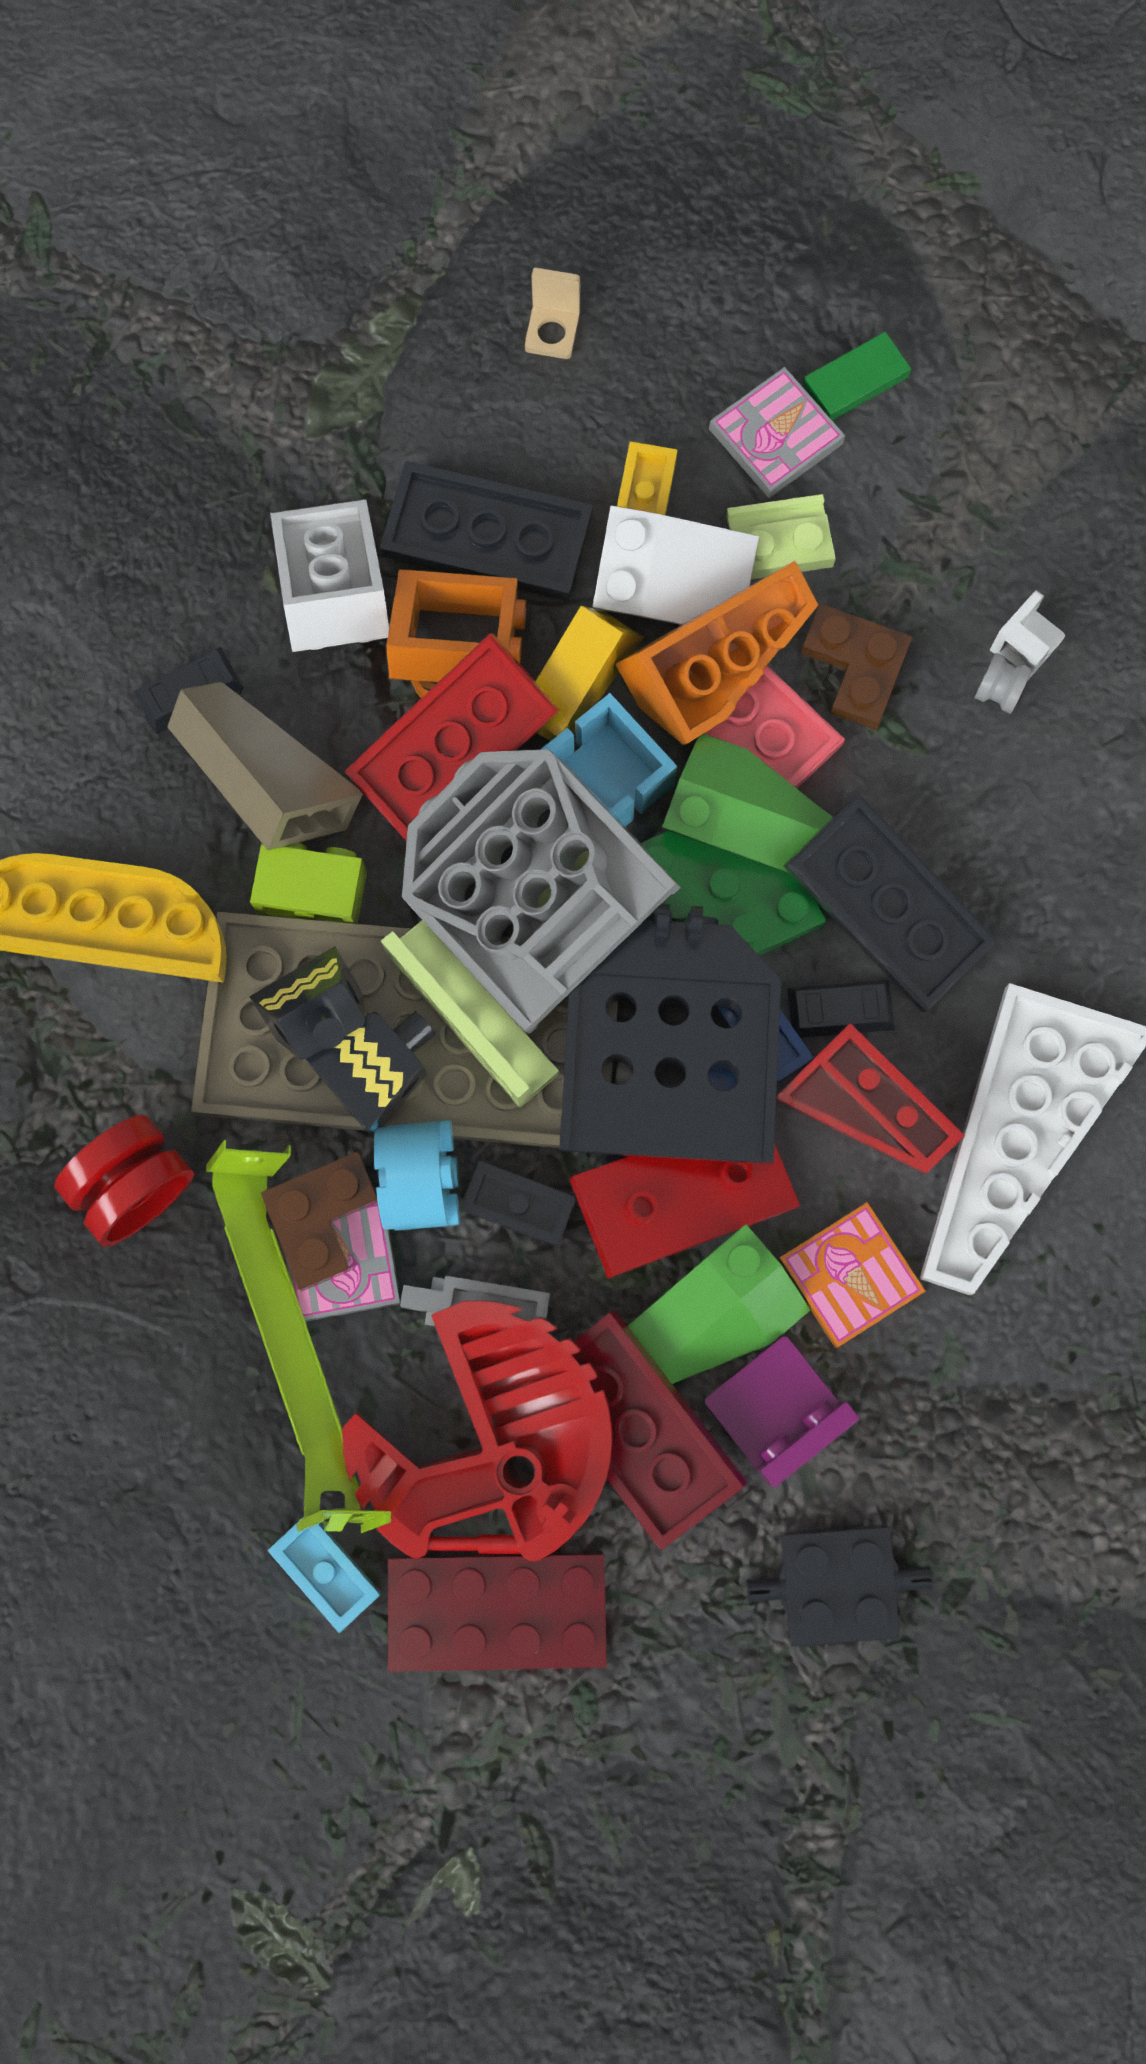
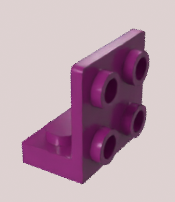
[704,1337,860,1488]

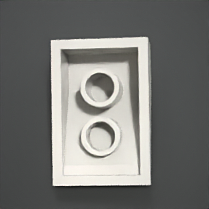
[270,500,389,652]
[593,506,759,625]

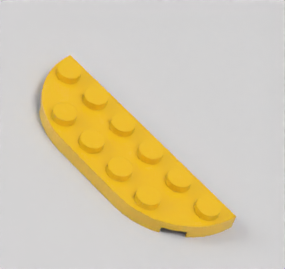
[0,853,227,983]

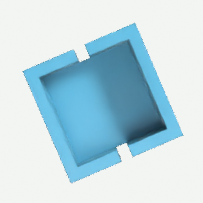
[541,693,677,827]

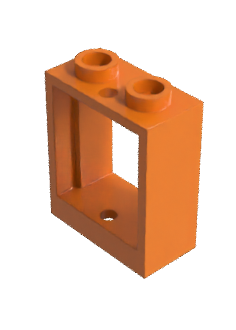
[386,569,526,682]

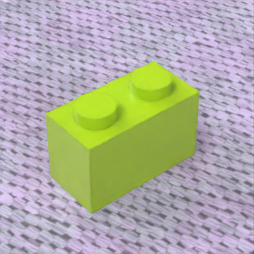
[250,843,367,924]

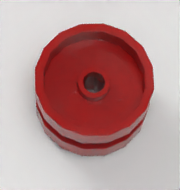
[54,1115,195,1247]

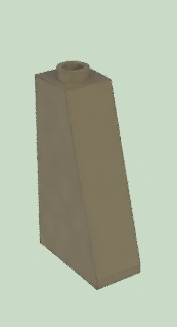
[168,682,363,850]

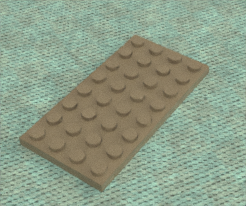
[191,912,618,1148]

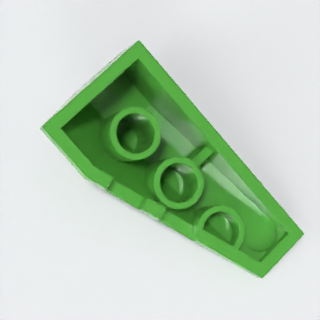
[662,734,832,872]
[628,1224,811,1384]

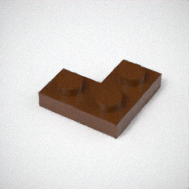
[801,603,912,731]
[261,1152,378,1291]

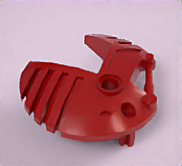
[342,1300,613,1562]

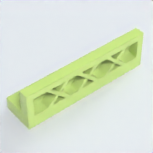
[381,920,559,1108]

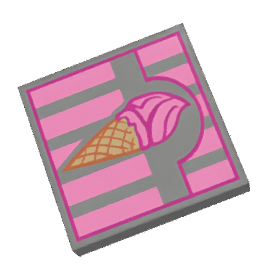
[709,367,845,498]
[286,1203,401,1322]

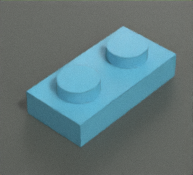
[267,1517,382,1633]

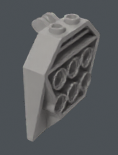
[402,749,681,1034]

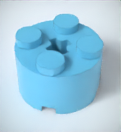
[374,1120,460,1231]

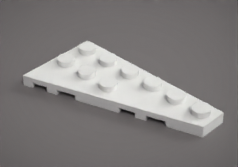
[919,983,1146,1295]

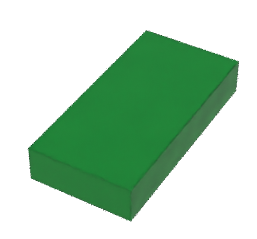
[803,332,911,420]

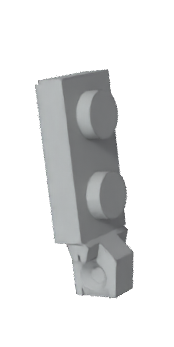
[400,1276,550,1326]

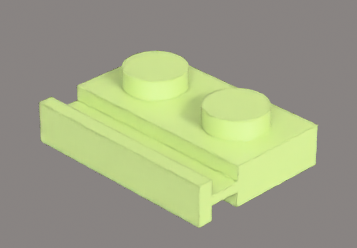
[726,494,836,579]

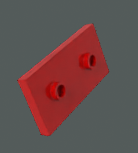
[344,633,561,841]
[570,1143,800,1279]

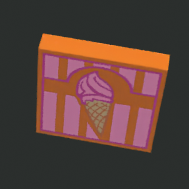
[778,1202,925,1348]

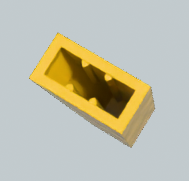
[536,606,644,741]

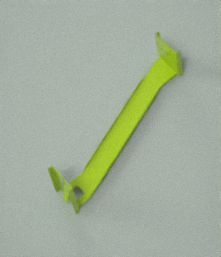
[206,1140,391,1533]

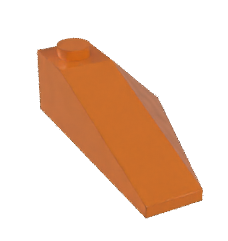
[615,561,818,745]

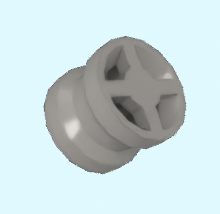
[974,652,1032,714]

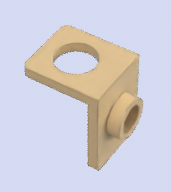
[525,268,580,359]

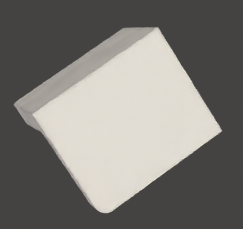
[990,590,1065,680]

